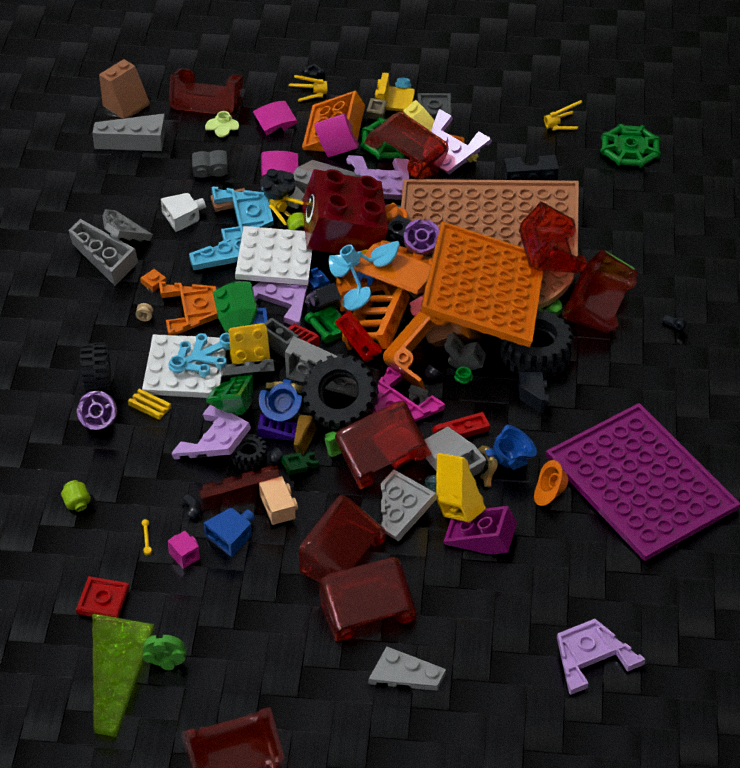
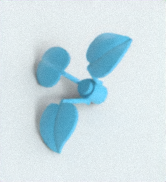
[329,241,400,311]

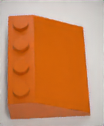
[302,90,365,151]
[354,240,432,294]

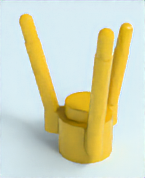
[289,75,327,102]
[544,100,582,131]
[269,196,304,225]

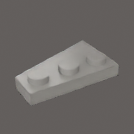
[369,647,446,691]

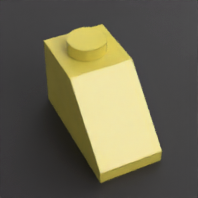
[403,100,435,138]

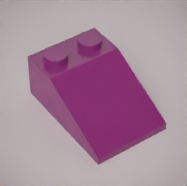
[443,506,517,555]

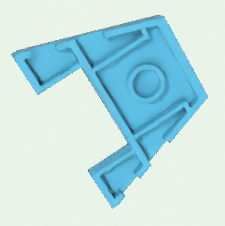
[212,187,273,242]

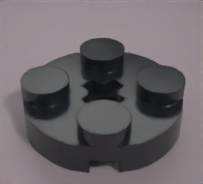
[260,169,296,200]

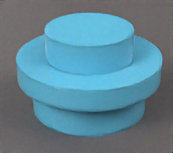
[395,78,411,88]

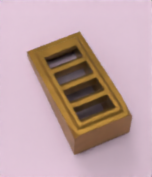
[294,415,317,456]

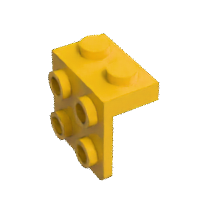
[375,73,415,112]
[228,323,270,364]

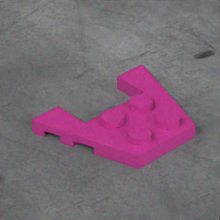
[370,366,445,428]

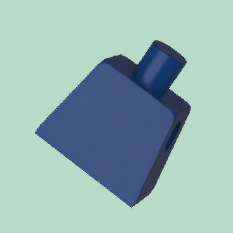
[204,508,255,557]

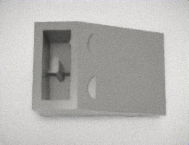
[416,426,486,477]

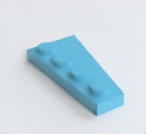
[189,234,242,270]

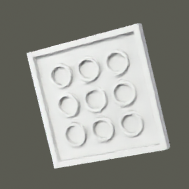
[235,226,313,285]
[142,334,227,398]

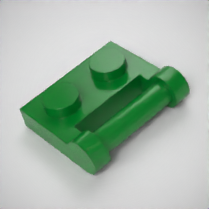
[304,305,343,343]

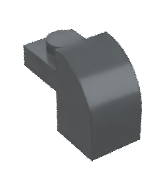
[444,332,486,370]

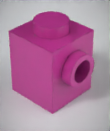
[168,531,200,569]

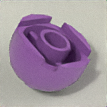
[404,219,439,256]
[77,391,117,430]

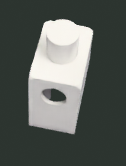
[161,193,206,232]

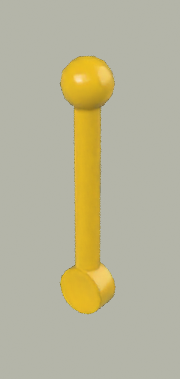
[141,519,152,555]

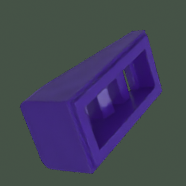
[258,414,297,441]

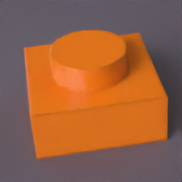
[140,269,167,291]

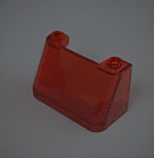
[169,68,244,114]
[364,112,449,180]
[519,201,587,273]
[562,249,638,333]
[335,401,431,489]
[299,495,387,593]
[319,557,416,642]
[181,707,285,768]

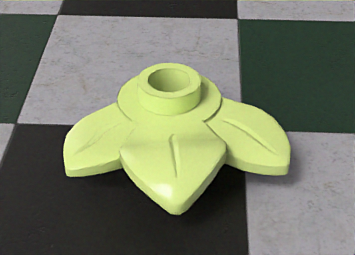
[205,111,239,138]

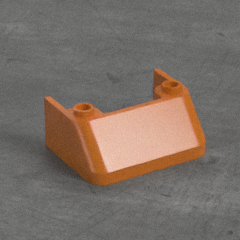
[383,311,472,392]

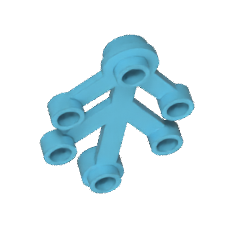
[168,333,230,377]

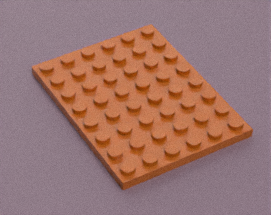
[420,221,546,347]

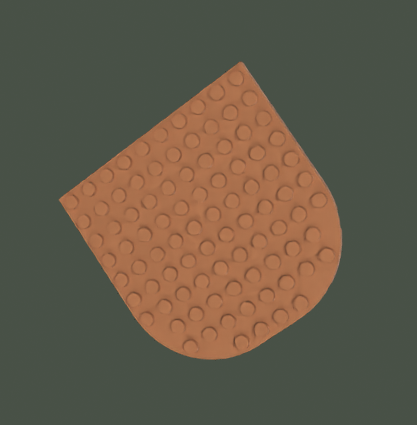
[401,179,579,310]

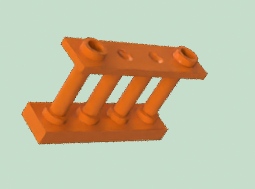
[342,286,410,350]

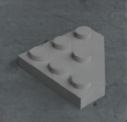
[102,209,153,242]
[381,470,438,541]

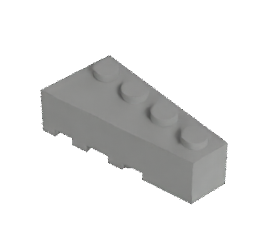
[93,114,166,151]
[69,219,138,286]
[285,336,359,397]

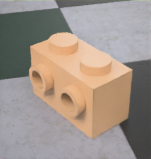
[259,476,298,525]

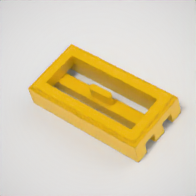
[128,389,171,420]

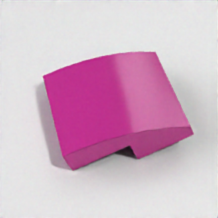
[253,101,298,135]
[314,114,359,157]
[261,151,298,177]

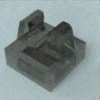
[408,384,432,406]

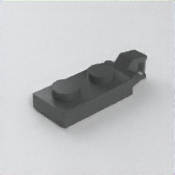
[221,359,275,378]

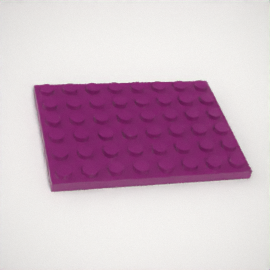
[545,403,740,561]

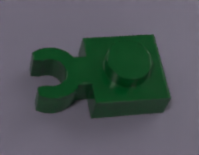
[281,452,319,475]

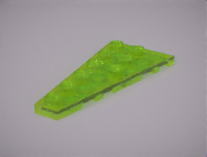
[92,613,154,737]

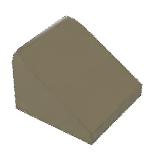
[366,98,387,120]

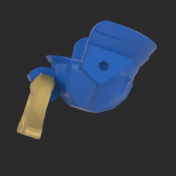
[259,379,303,421]
[478,425,537,488]

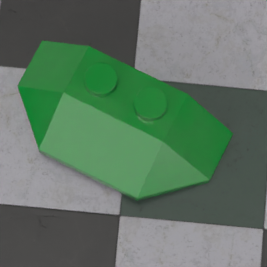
[213,281,258,333]
[206,375,253,415]

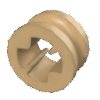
[135,303,153,321]

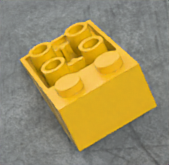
[436,453,486,522]

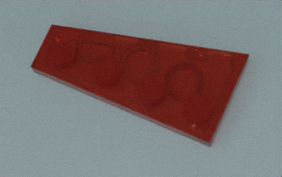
[199,465,280,499]

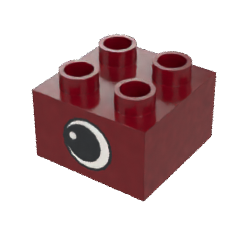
[302,169,388,254]

